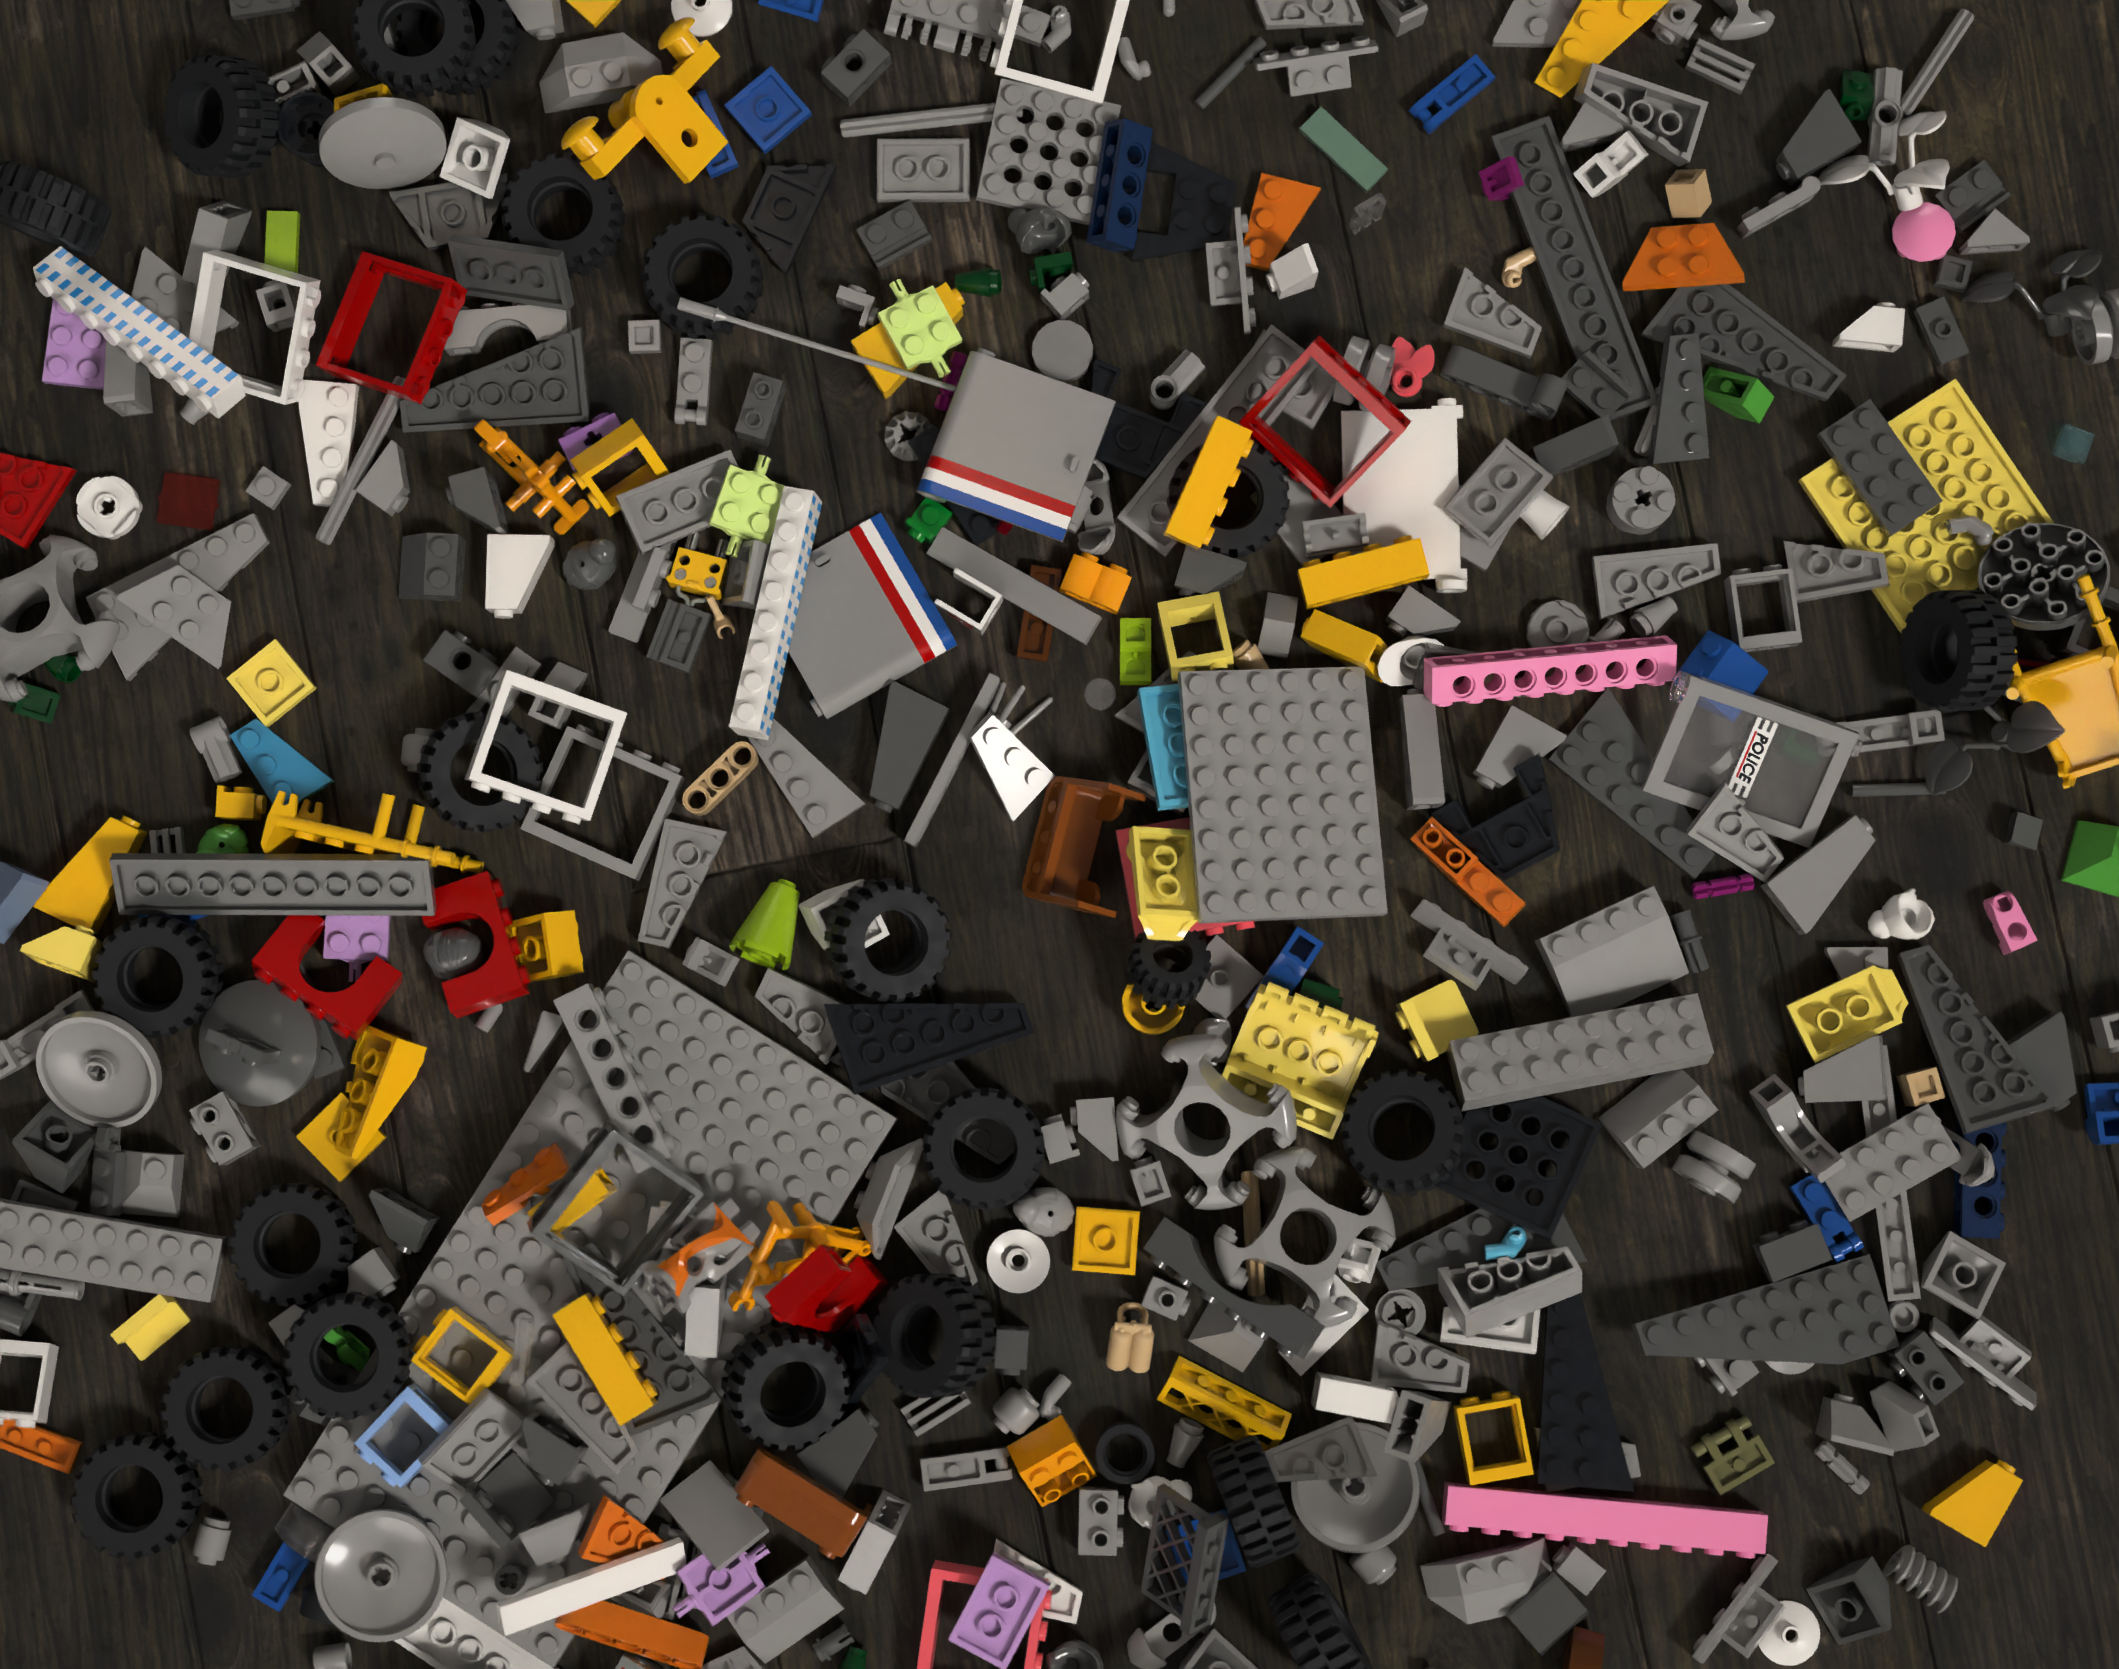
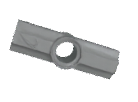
[1867,67,1903,166]

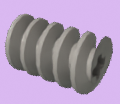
[1883,1545,1958,1613]

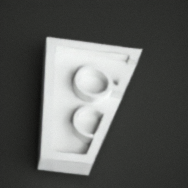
[1278,1274,1369,1376]
[993,1539,1083,1624]

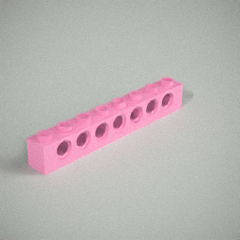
[1424,635,1677,707]

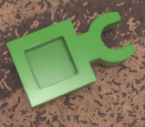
[324,1326,370,1372]

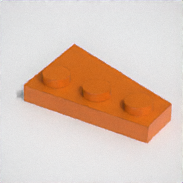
[1243,173,1321,271]
[481,1143,570,1226]

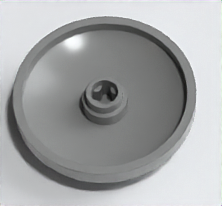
[318,97,447,189]
[36,1011,162,1128]
[1291,1422,1420,1553]
[315,1509,448,1642]

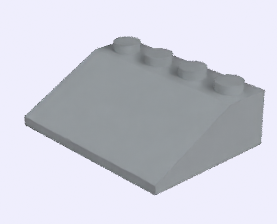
[1535,886,1689,1017]

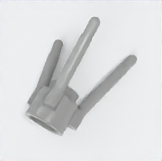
[987,682,1053,736]

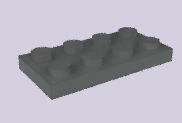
[447,234,575,311]
[1817,399,1943,538]

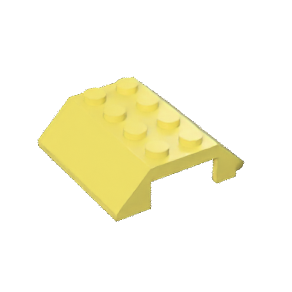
[1221,982,1379,1140]

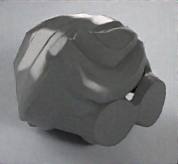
[423,927,485,980]
[1046,1640,1104,1669]

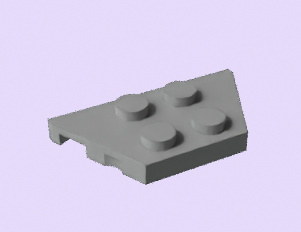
[1492,0,1581,48]
[131,247,239,338]
[116,565,231,669]

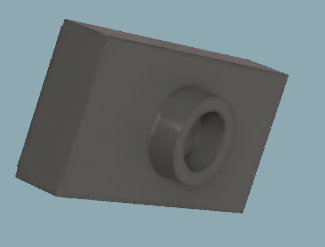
[1913,297,1970,367]

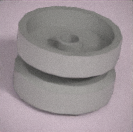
[2071,288,2119,365]
[1333,336,1396,412]
[1672,1130,1756,1204]

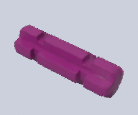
[934,351,967,412]
[1691,873,1754,899]

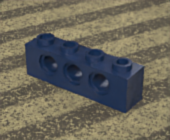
[1086,118,1153,253]
[1953,1113,2006,1239]

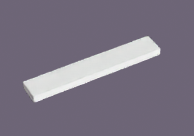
[496,1537,686,1636]

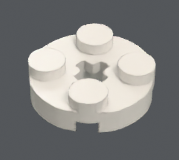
[76,476,143,540]

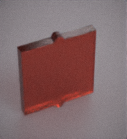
[157,472,220,531]

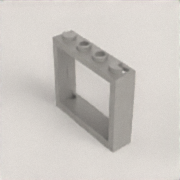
[520,724,685,881]

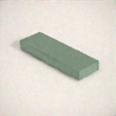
[1299,107,1388,193]

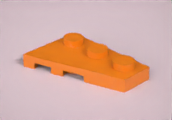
[577,1494,666,1580]

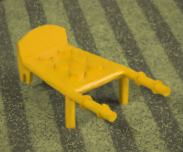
[2006,574,2119,789]
[261,791,484,874]

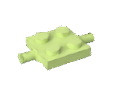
[877,279,963,378]
[708,455,784,558]

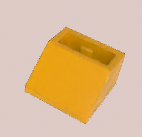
[1006,1415,1097,1508]

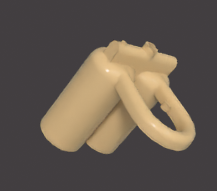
[1106,1302,1154,1373]

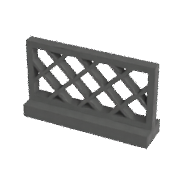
[1141,1483,1229,1636]

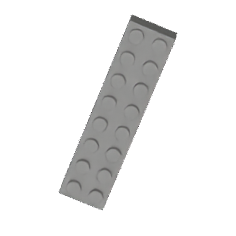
[1446,993,1714,1111]
[0,1199,228,1303]

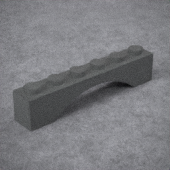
[1143,1217,1325,1359]

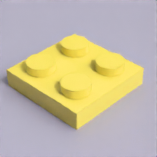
[226,639,317,727]

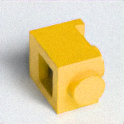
[215,785,267,821]

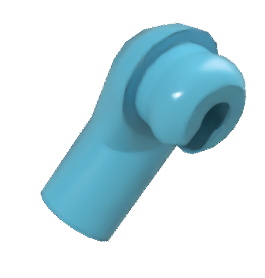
[1484,1226,1527,1261]

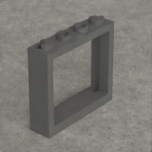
[527,1120,704,1296]

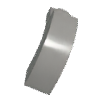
[1749,1074,1847,1183]

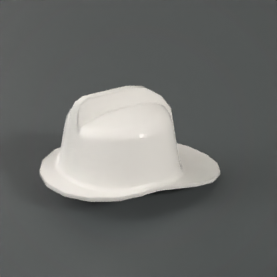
[1377,635,1444,686]

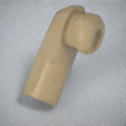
[1501,246,1536,288]

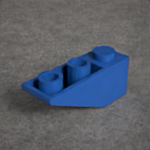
[1244,926,1324,1009]

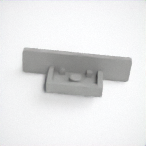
[1253,36,1379,97]
[1205,207,1256,335]
[609,540,678,643]
[1411,899,1529,991]
[1929,1315,2037,1410]
[1692,1553,1786,1664]

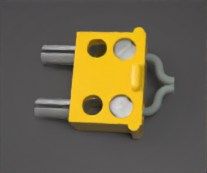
[666,532,729,607]

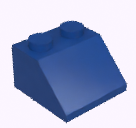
[1672,630,1769,722]

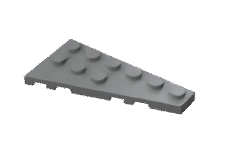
[86,513,270,681]

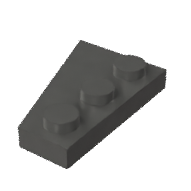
[1264,1416,1377,1483]

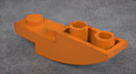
[1410,817,1525,928]

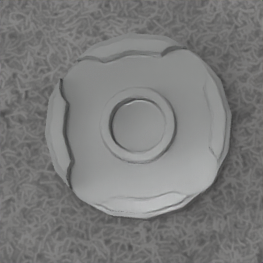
[1032,320,1093,382]
[1526,600,1589,648]

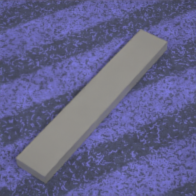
[926,527,1102,645]
[904,673,1001,847]

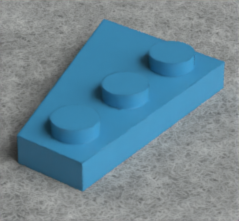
[230,719,334,805]

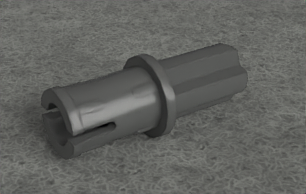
[1671,910,1709,973]

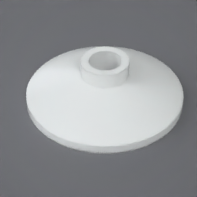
[671,0,733,37]
[987,1229,1050,1293]
[1758,1600,1820,1666]

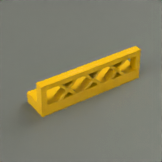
[1157,1356,1292,1451]

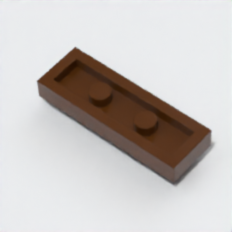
[1017,565,1062,663]

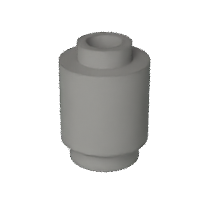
[192,1516,231,1566]

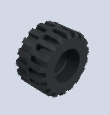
[1126,930,1211,1009]

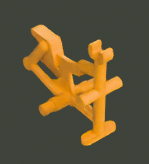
[474,419,590,535]
[728,1201,871,1311]

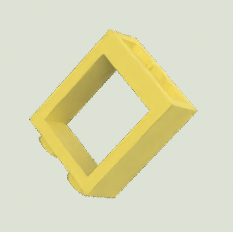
[1157,591,1234,682]

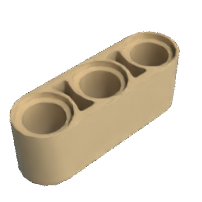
[682,741,759,816]

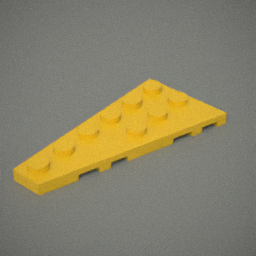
[1534,0,1669,98]

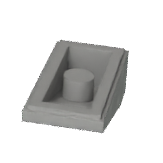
[523,1011,565,1073]

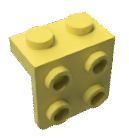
[1395,980,1479,1062]

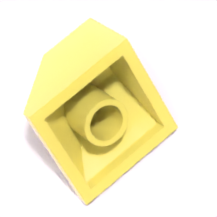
[20,925,102,983]

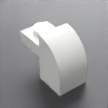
[1573,131,1649,198]

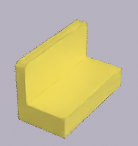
[110,1294,191,1361]

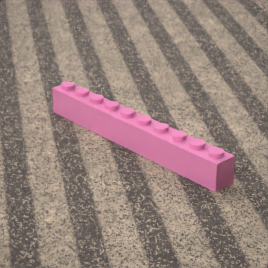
[1441,1482,1768,1558]

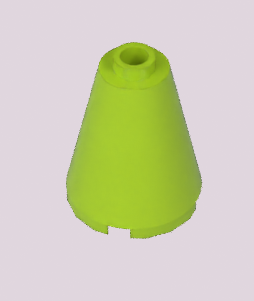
[729,879,800,970]

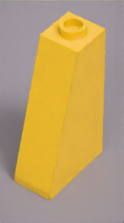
[851,282,965,399]
[33,815,147,934]

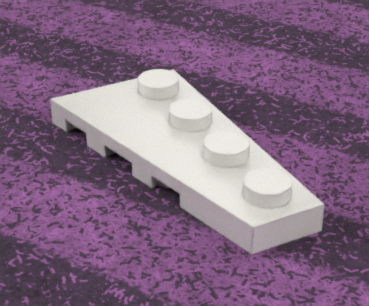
[298,380,359,507]

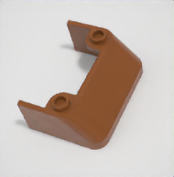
[1022,776,1147,918]
[734,1446,873,1559]

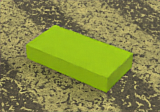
[265,211,300,273]

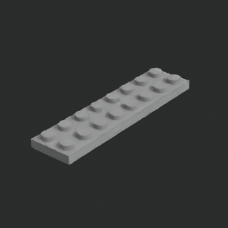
[1117,324,1320,558]

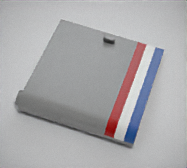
[917,348,1116,542]
[788,513,958,719]

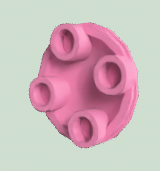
[1892,202,1956,262]

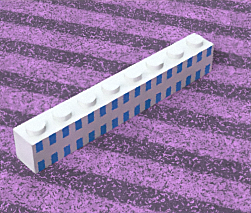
[33,246,246,419]
[729,486,822,740]

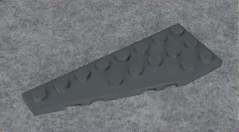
[1632,1254,1900,1365]

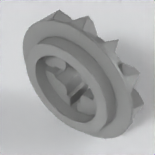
[885,411,932,461]
[1375,1289,1426,1336]

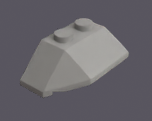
[539,32,663,114]
[853,1138,924,1260]
[1420,1537,1552,1624]

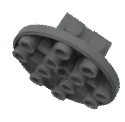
[1978,523,2110,631]
[199,980,321,1106]

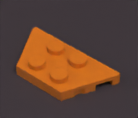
[1622,223,1745,292]

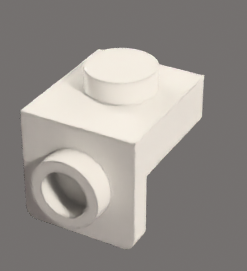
[1338,1238,1381,1283]

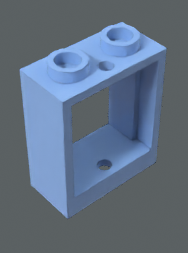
[354,1383,454,1488]

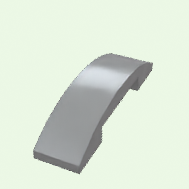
[1814,710,1945,757]
[0,990,95,1080]

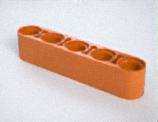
[554,1601,709,1669]

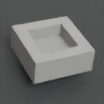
[1014,5,1051,47]
[628,320,662,354]
[246,466,291,510]

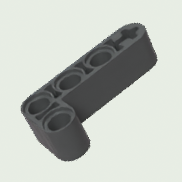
[1439,345,1568,421]

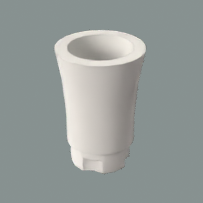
[1520,490,1570,540]

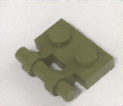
[1691,1415,1775,1495]

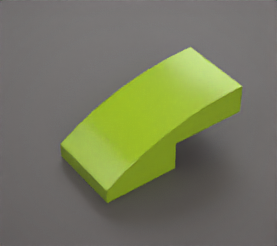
[1120,618,1151,685]

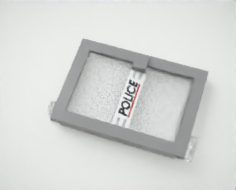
[1642,671,1862,848]

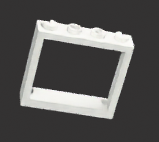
[990,0,1130,104]
[189,250,321,405]
[465,670,627,825]

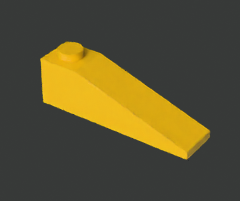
[334,1025,427,1159]

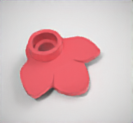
[1389,336,1435,397]

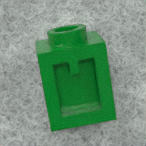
[905,497,953,545]

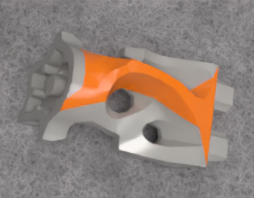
[640,1198,761,1315]

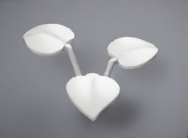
[1818,110,1950,211]

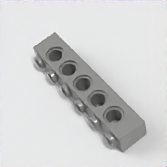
[553,983,677,1174]

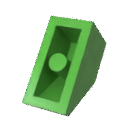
[1703,366,1774,424]

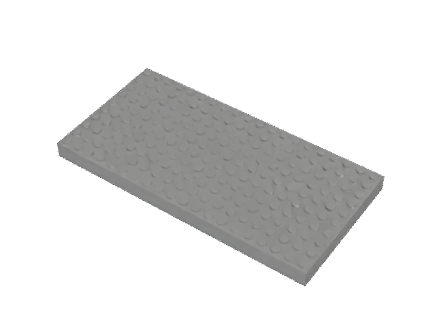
[283,950,898,1668]

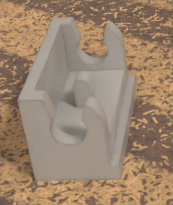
[1302,513,1369,558]

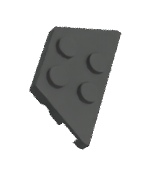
[389,173,510,251]

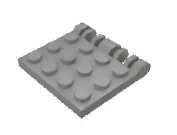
[884,0,1011,62]

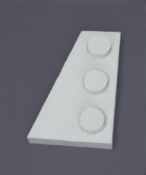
[1440,1307,1540,1354]

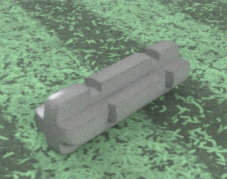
[1814,1441,1870,1495]

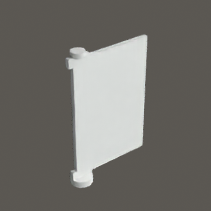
[1341,398,1467,593]

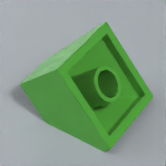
[2060,820,2119,898]

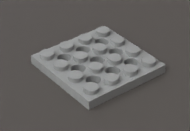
[976,78,1121,225]

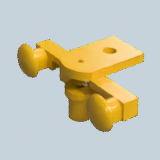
[561,17,728,184]

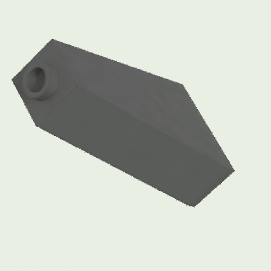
[870,681,950,813]

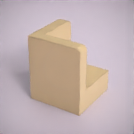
[1665,169,1712,218]
[1896,1067,1946,1106]

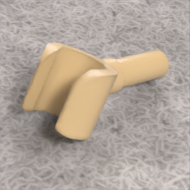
[706,595,735,639]

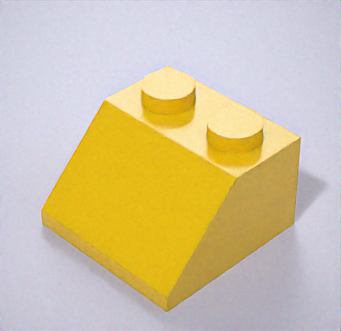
[509,910,584,982]

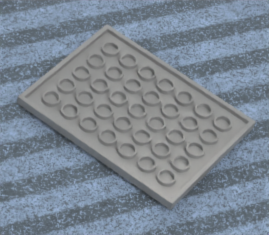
[1178,667,1388,923]

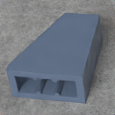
[0,861,49,944]

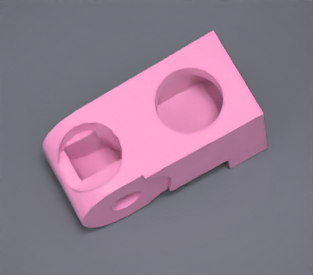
[1983,890,2037,955]

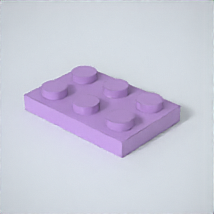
[42,299,106,390]
[948,1552,1051,1669]

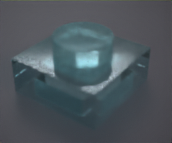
[2052,424,2095,465]

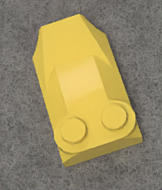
[1126,826,1198,941]
[1786,965,1909,1063]

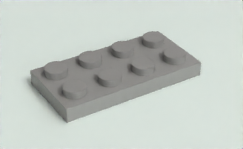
[615,449,739,555]
[1825,1103,1963,1222]

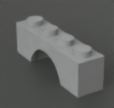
[444,302,572,356]
[268,1247,401,1345]

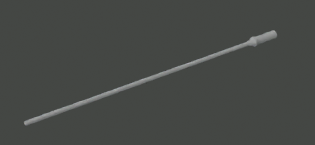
[677,297,957,392]

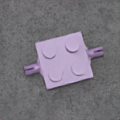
[323,915,391,982]
[672,1542,770,1626]

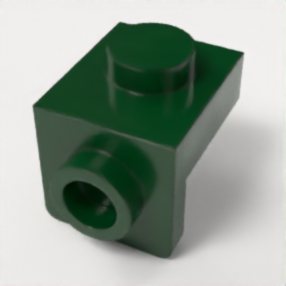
[1839,70,1874,122]

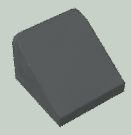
[2004,812,2043,851]

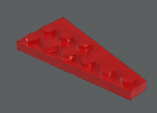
[0,453,77,549]

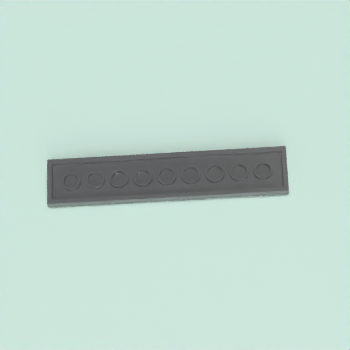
[1490,116,1657,421]
[109,853,437,916]

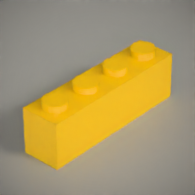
[1163,415,1254,550]
[1297,535,1430,610]
[552,1292,658,1426]

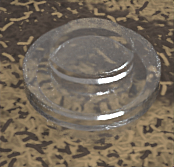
[1084,678,1116,710]

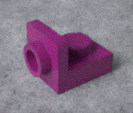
[1479,156,1525,201]

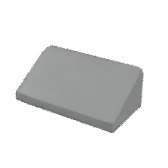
[610,1580,672,1619]

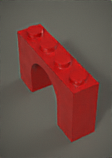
[422,871,531,1018]
[252,915,403,1041]
[764,1244,889,1334]

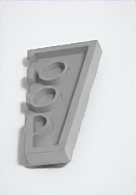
[1592,543,1721,620]

